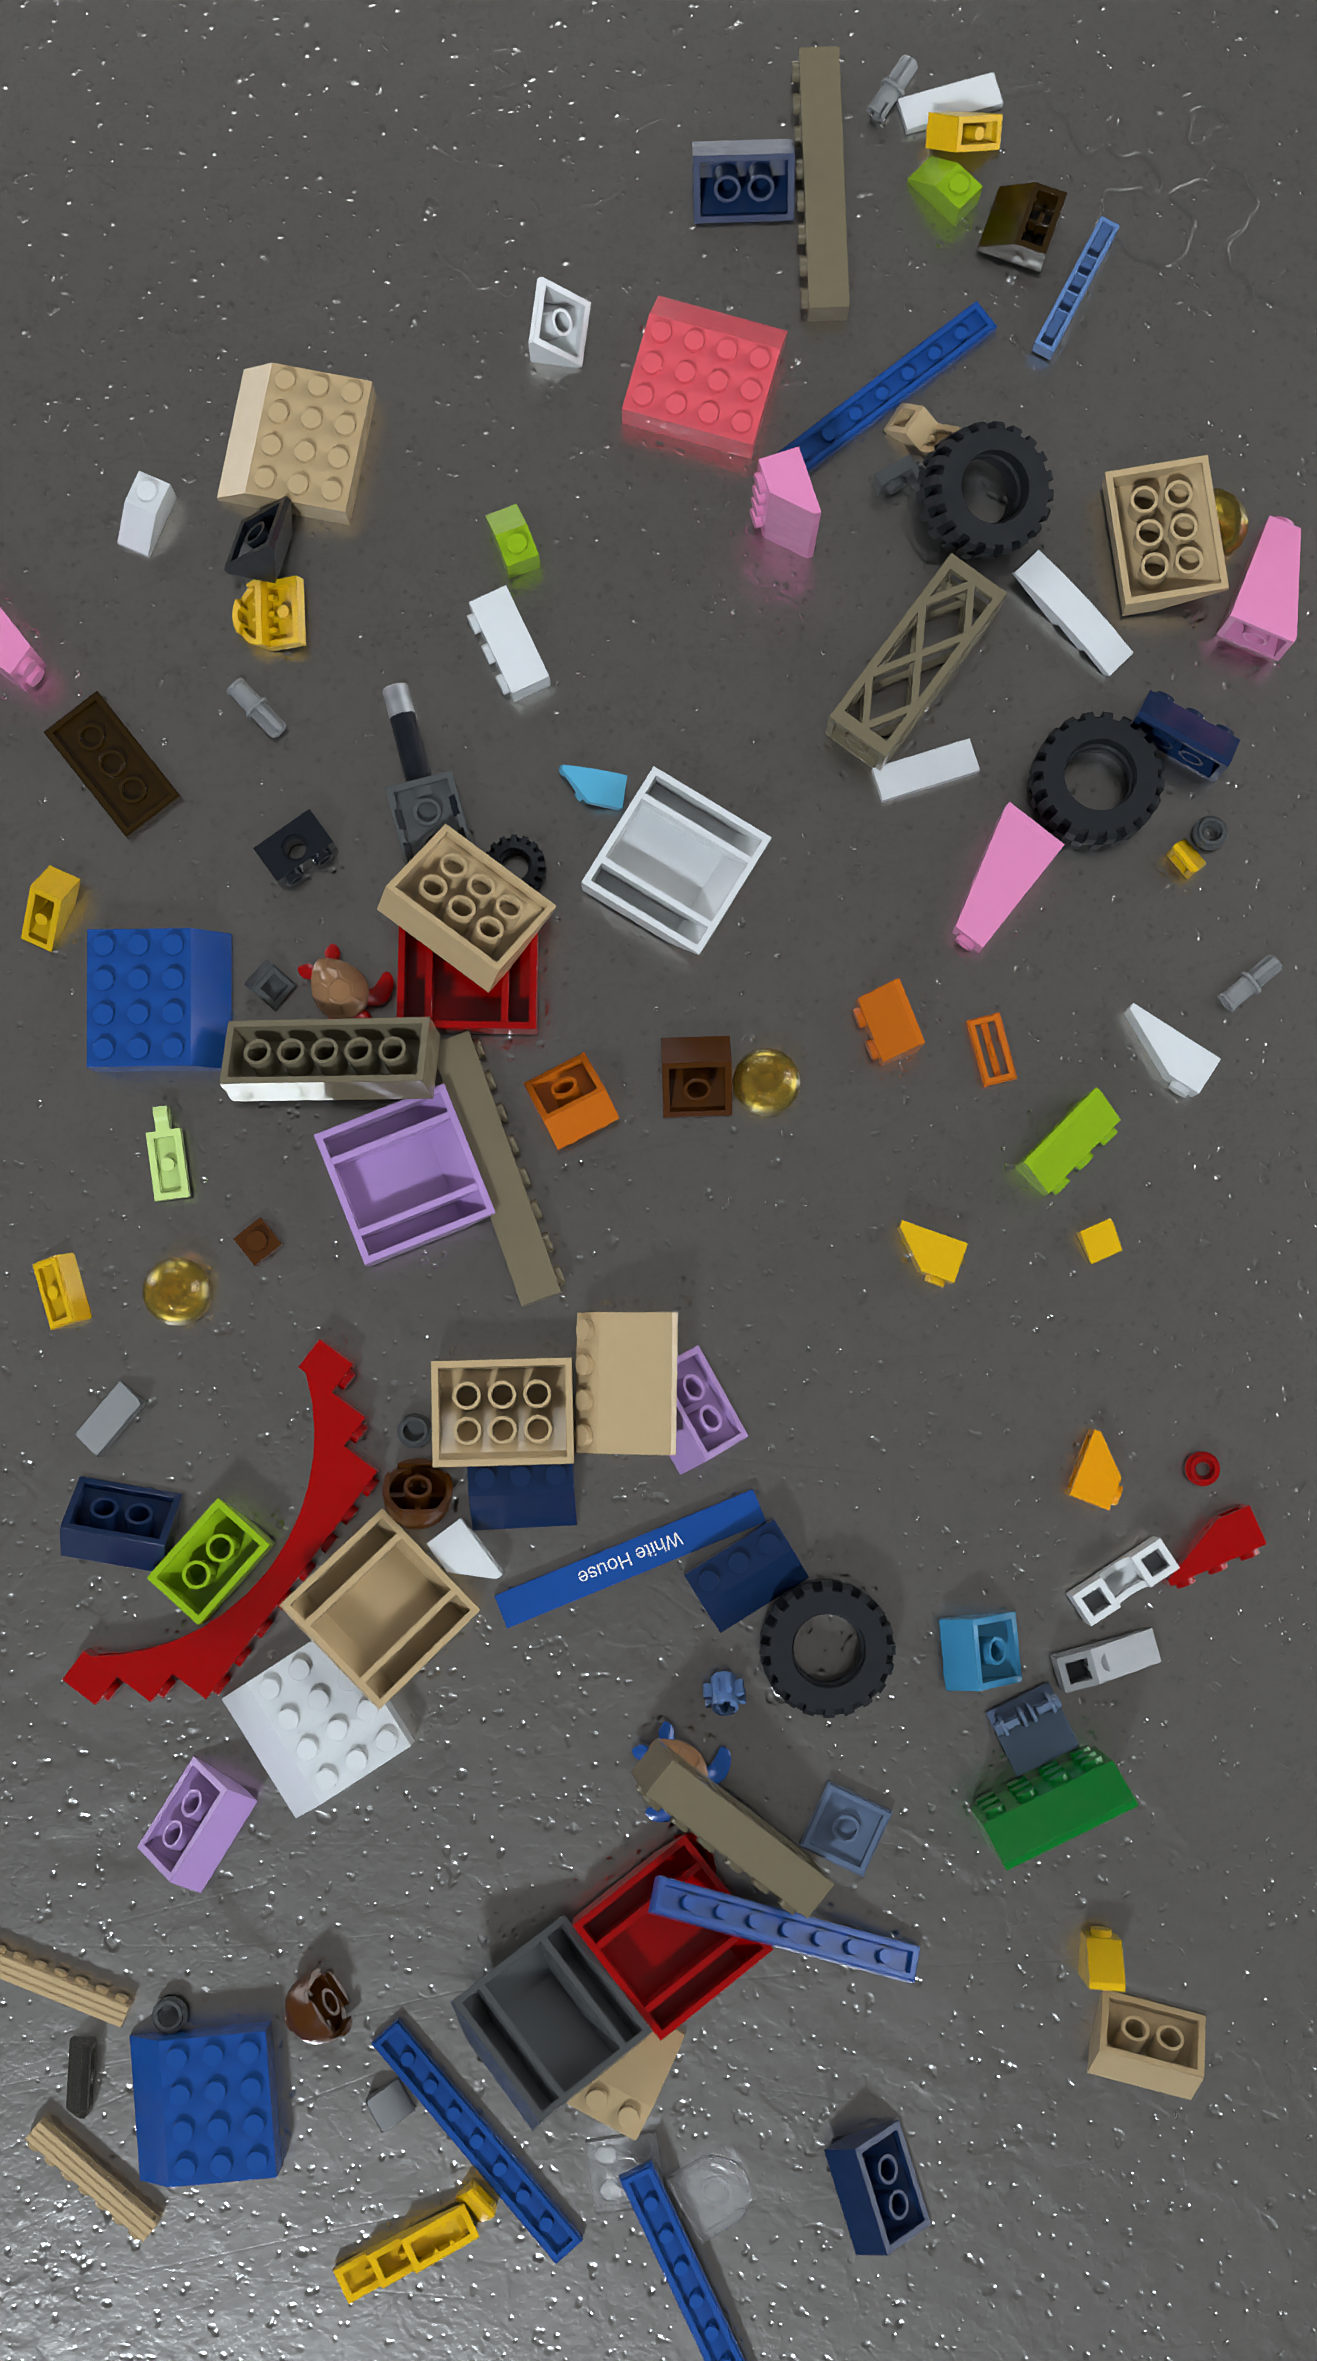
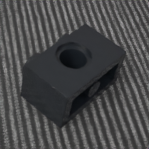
[253,809,337,888]

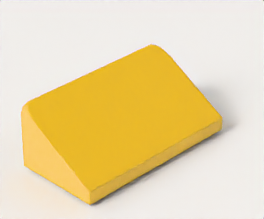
[32,1252,92,1330]

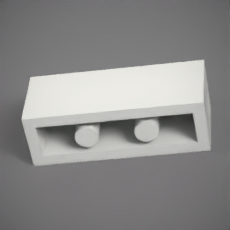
[467,585,551,702]

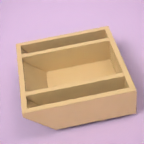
[217,363,376,525]
[279,1508,480,1710]

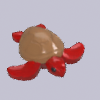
[298,943,394,1019]

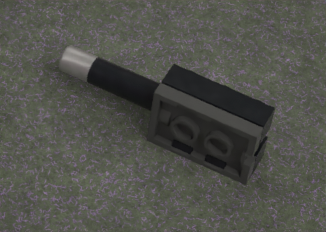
[382,683,472,866]

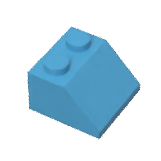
[939,1611,1022,1691]

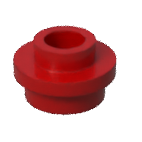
[1184,1451,1220,1486]

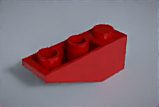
[1163,1504,1267,1589]

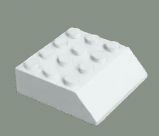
[581,766,772,955]
[222,1641,415,1818]

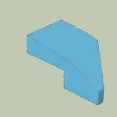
[559,765,627,811]

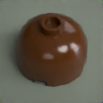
[382,1458,453,1530]
[285,1968,352,2045]

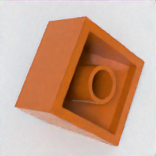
[852,978,925,1066]
[523,1052,620,1150]

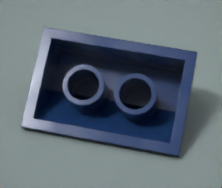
[692,139,795,223]
[1130,690,1240,783]
[467,1464,577,1531]
[60,1476,182,1571]
[684,1518,809,1633]
[824,2120,931,2256]

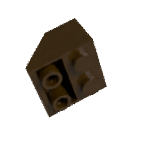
[977,182,1068,272]

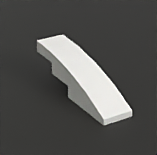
[1012,549,1133,676]

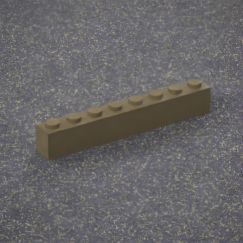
[791,46,850,322]
[437,1031,566,1307]

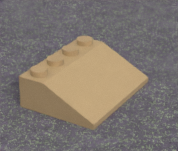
[1102,455,1229,616]
[377,824,557,993]
[574,1312,678,1455]
[431,1358,574,1468]
[566,2008,685,2141]

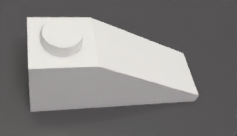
[1124,1003,1221,1098]

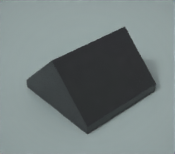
[224,496,293,583]

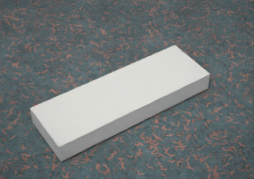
[897,72,1003,135]
[872,738,980,803]

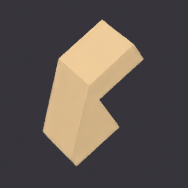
[883,402,962,458]

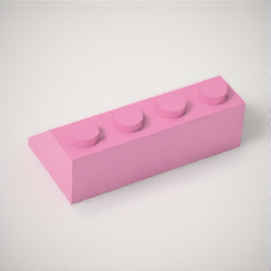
[750,446,821,559]

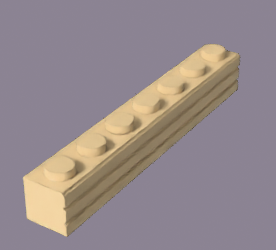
[0,1944,133,2028]
[25,2117,161,2242]

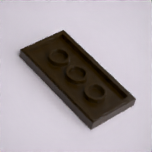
[43,691,182,840]

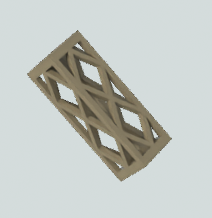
[825,553,1007,771]

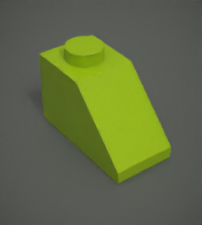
[907,156,983,227]
[485,504,541,579]

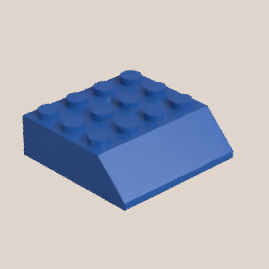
[87,928,232,1072]
[130,2021,283,2188]

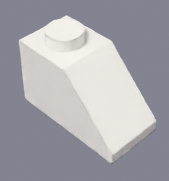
[117,471,177,558]
[426,1517,504,1579]

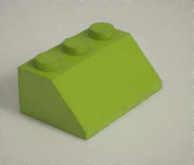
[1014,1087,1121,1197]
[147,1498,277,1625]

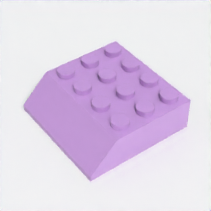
[314,1083,496,1267]

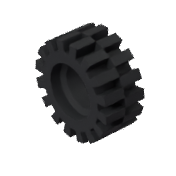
[486,834,546,890]

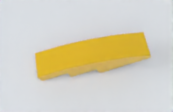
[332,2203,480,2304]

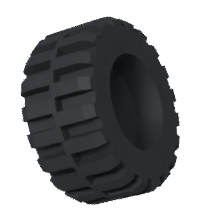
[916,421,1054,560]
[1028,711,1165,850]
[759,1579,896,1718]

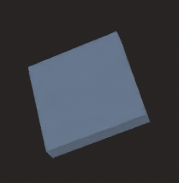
[799,1780,893,1877]

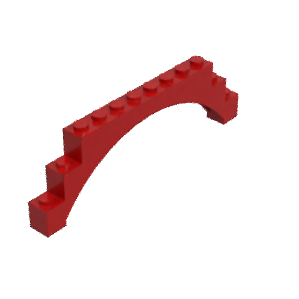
[62,1339,381,1705]

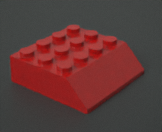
[396,891,540,1035]
[572,1834,773,2041]

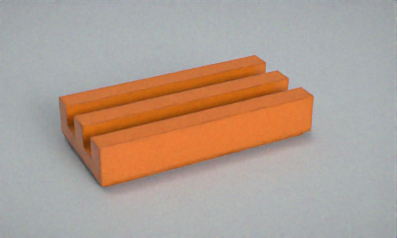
[965,1012,1017,1088]

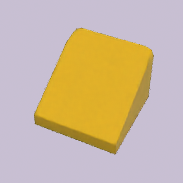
[1166,839,1206,879]
[1076,1218,1122,1265]
[455,2179,497,2223]

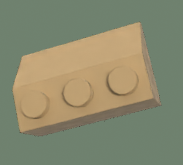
[1087,1990,1206,2100]

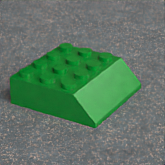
[970,1745,1139,1871]

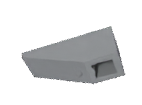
[1050,1627,1162,1693]

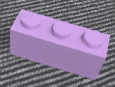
[669,1345,748,1475]
[137,1756,257,1893]

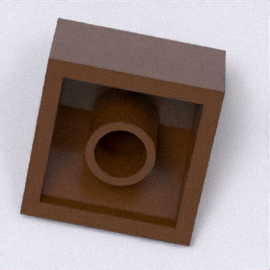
[661,1036,732,1118]

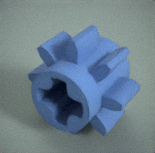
[703,1671,746,1716]

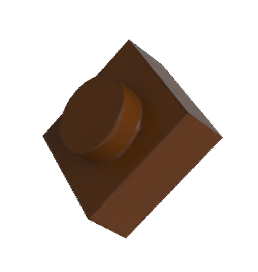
[233,1217,283,1266]

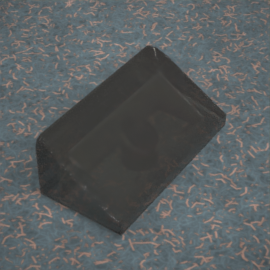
[66,2036,97,2119]

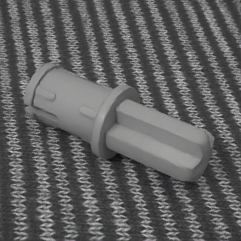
[866,54,918,122]
[227,677,287,738]
[1218,954,1283,1012]

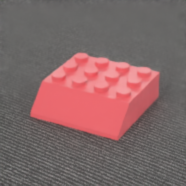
[622,296,788,459]

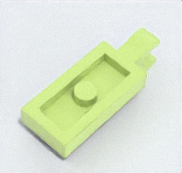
[146,1105,191,1202]

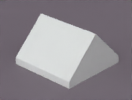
[528,277,591,368]

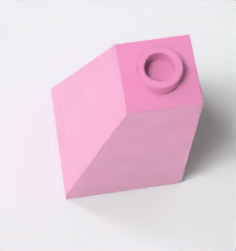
[1216,515,1301,661]
[952,802,1065,953]

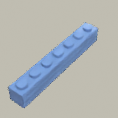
[1032,216,1120,360]

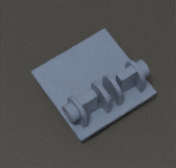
[986,1682,1080,1777]

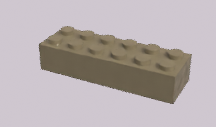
[219,1017,440,1101]
[631,1738,834,1919]

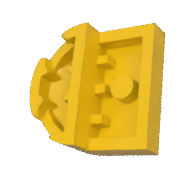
[232,575,306,651]

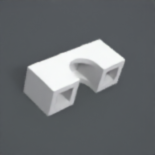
[1066,1536,1180,1626]

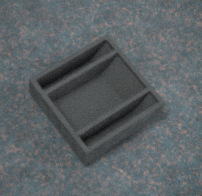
[451,1915,652,2130]

